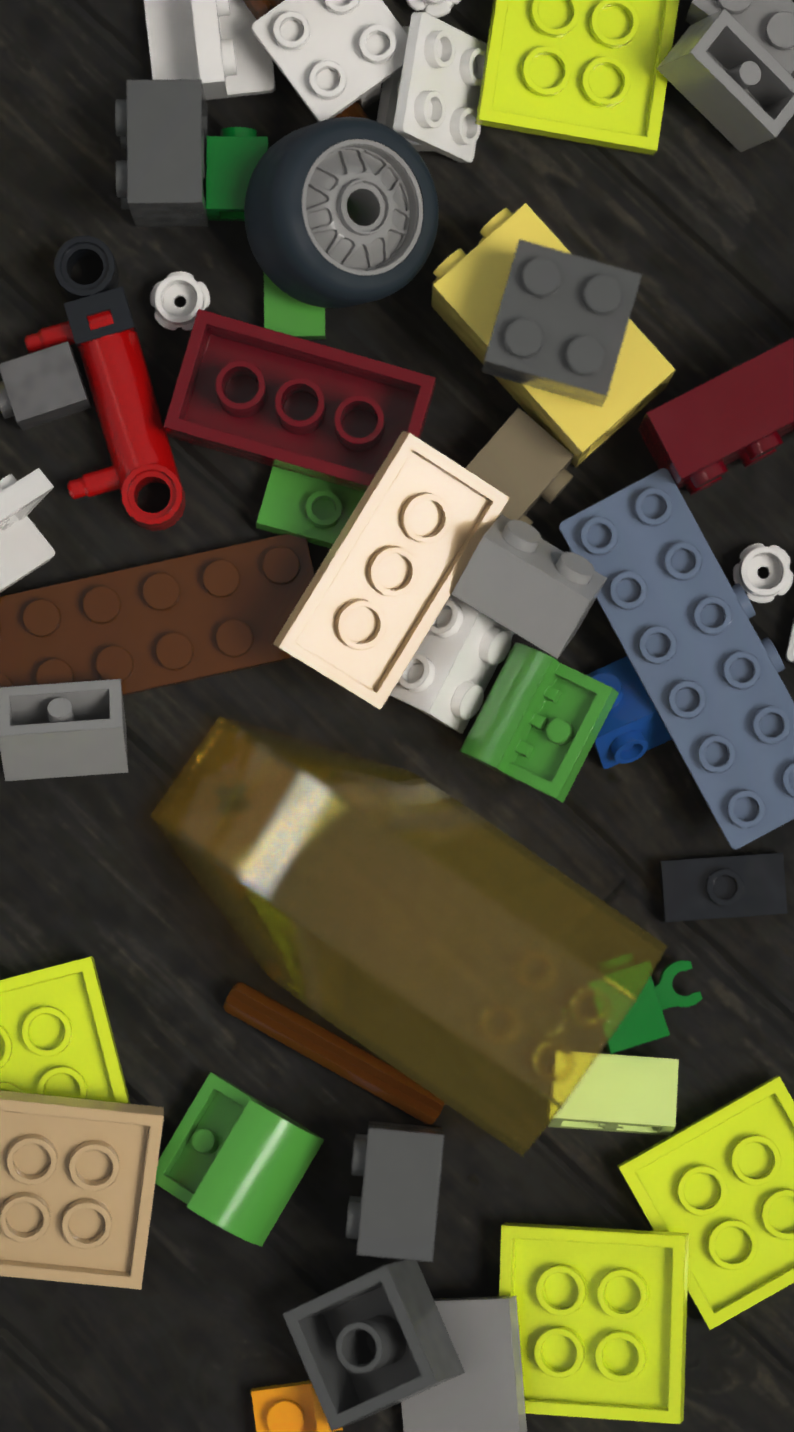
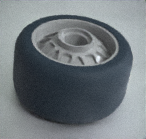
[244,117,439,308]

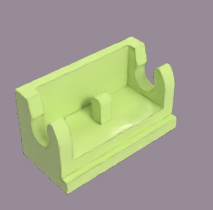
[548,1050,679,1136]

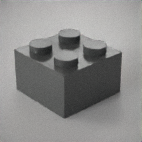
[115,79,209,227]
[482,239,642,407]
[346,1121,444,1262]
[283,1259,465,1431]

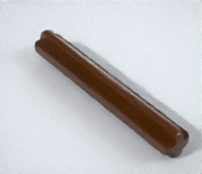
[223,982,446,1125]

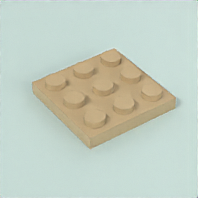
[0,1090,164,1290]

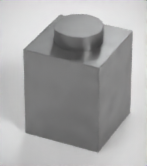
[0,341,92,430]

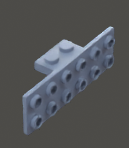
[559,468,794,849]

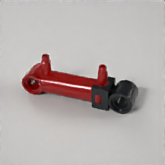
[24,235,186,531]

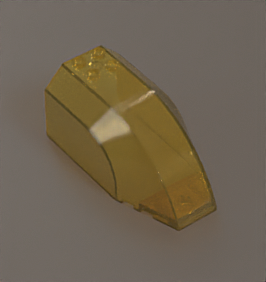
[150,716,667,1157]

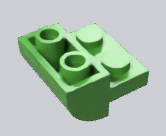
[459,642,619,803]
[155,1072,324,1247]

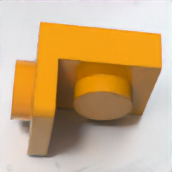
[251,1380,343,1432]

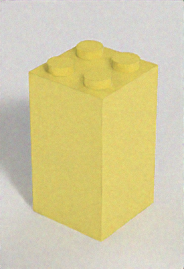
[431,203,675,467]

